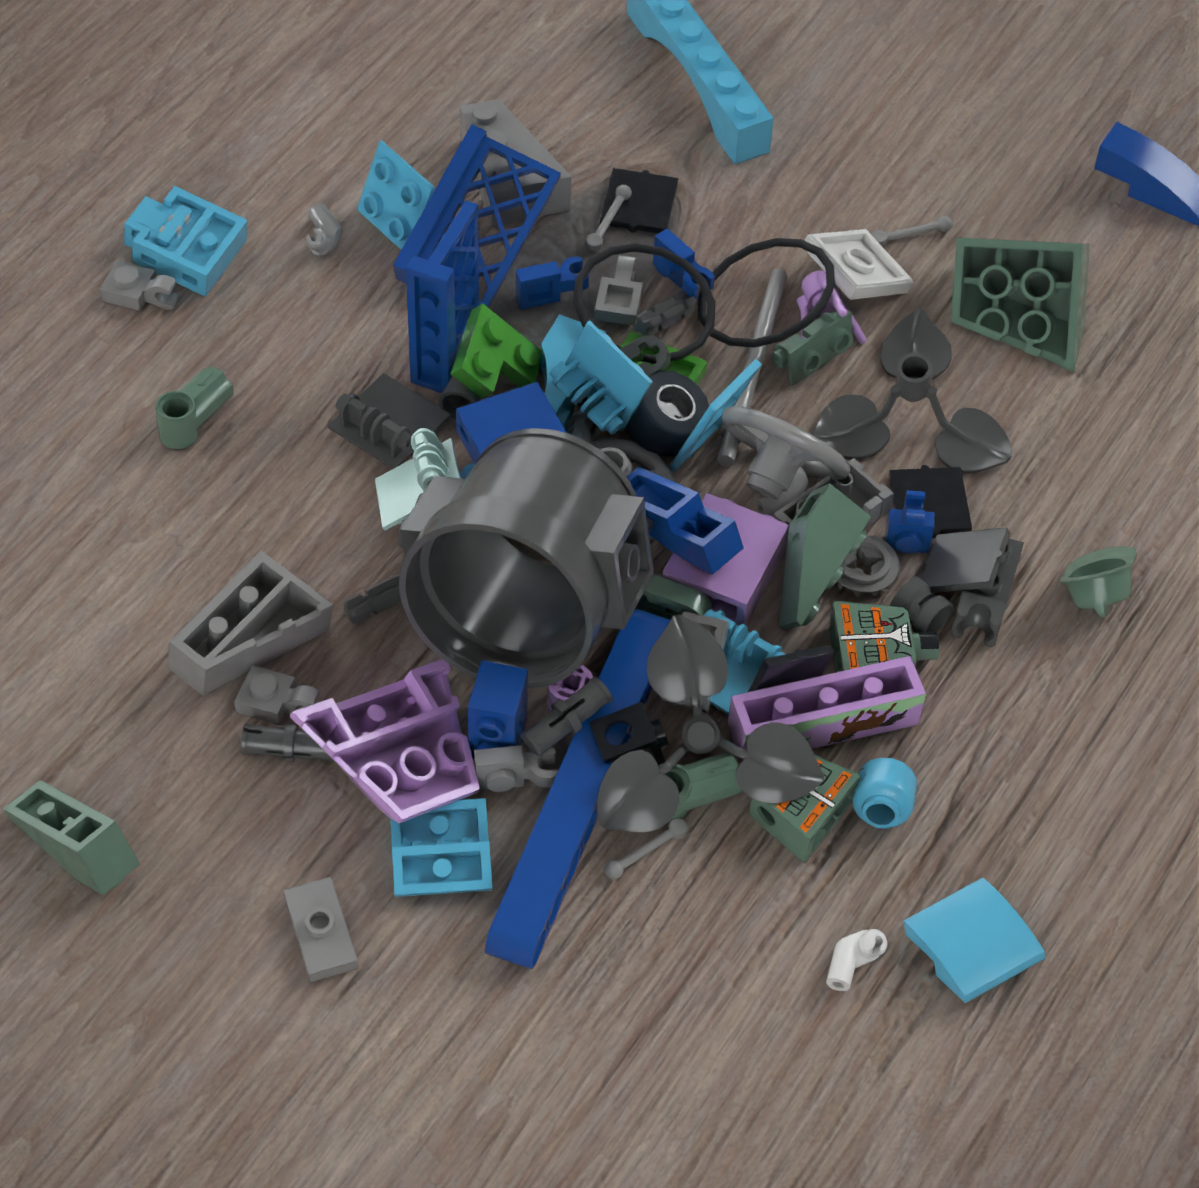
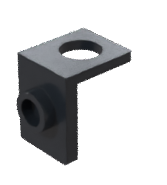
[589,701,669,766]

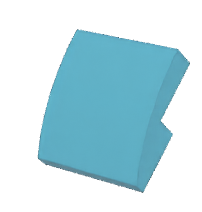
[390,798,493,897]
[904,877,1045,1003]

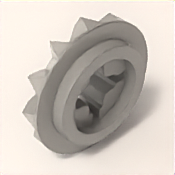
[837,534,899,598]

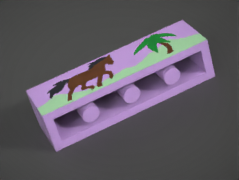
[727,656,926,763]

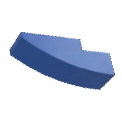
[1094,121,1199,226]
[626,467,744,575]

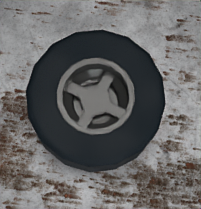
[626,371,709,457]

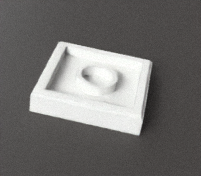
[804,229,914,300]

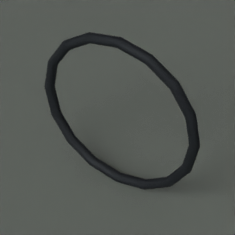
[698,238,835,348]
[573,243,716,364]

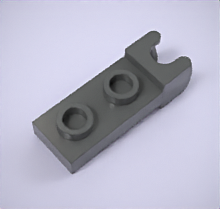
[951,539,1024,647]

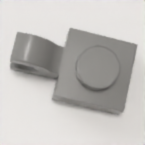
[594,255,643,326]
[99,261,179,311]
[234,665,320,724]
[474,745,558,792]

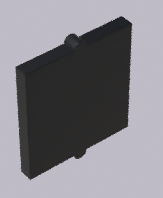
[600,168,678,234]
[889,465,972,538]
[748,645,834,692]

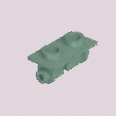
[771,311,853,386]

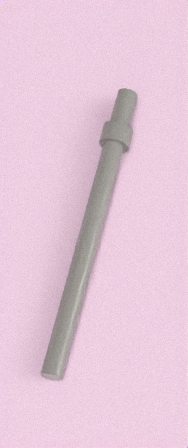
[717,269,788,467]

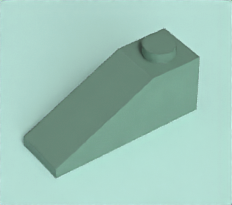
[3,780,140,895]

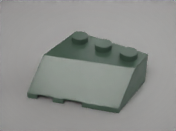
[951,238,1090,372]

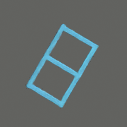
[669,359,762,472]

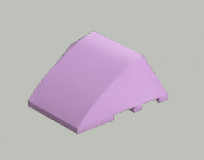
[289,659,480,824]

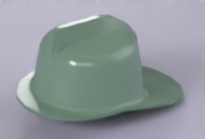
[1060,546,1137,618]

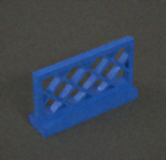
[393,124,561,308]
[406,200,479,394]

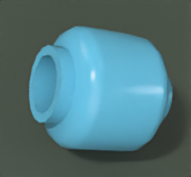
[852,757,917,829]

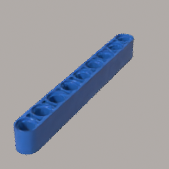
[484,609,670,969]

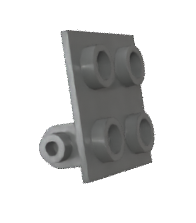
[328,373,451,469]

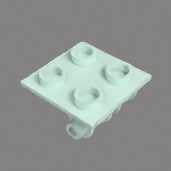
[375,428,460,531]

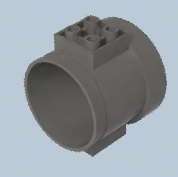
[398,428,654,688]

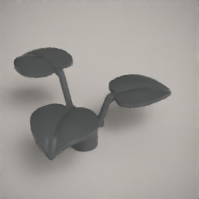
[811,308,1012,473]
[597,615,824,832]

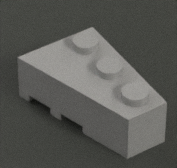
[460,99,572,226]
[168,551,333,696]

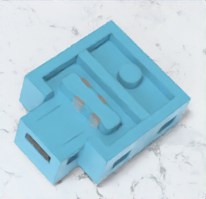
[124,186,248,297]

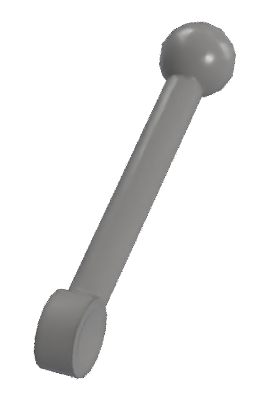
[586,185,632,251]
[872,216,953,247]
[604,818,688,879]

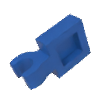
[653,229,715,300]
[515,257,589,310]
[884,490,935,553]

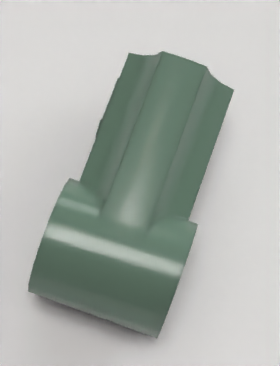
[155,366,234,449]
[658,751,743,824]

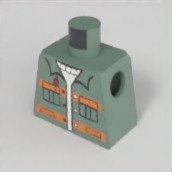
[829,601,939,673]
[749,755,860,863]

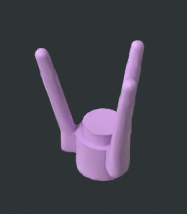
[797,270,866,344]

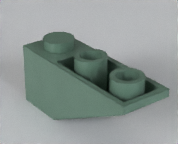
[779,484,872,630]

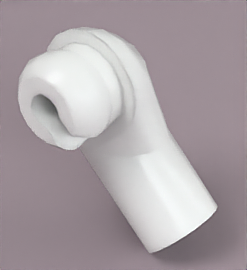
[826,929,887,991]

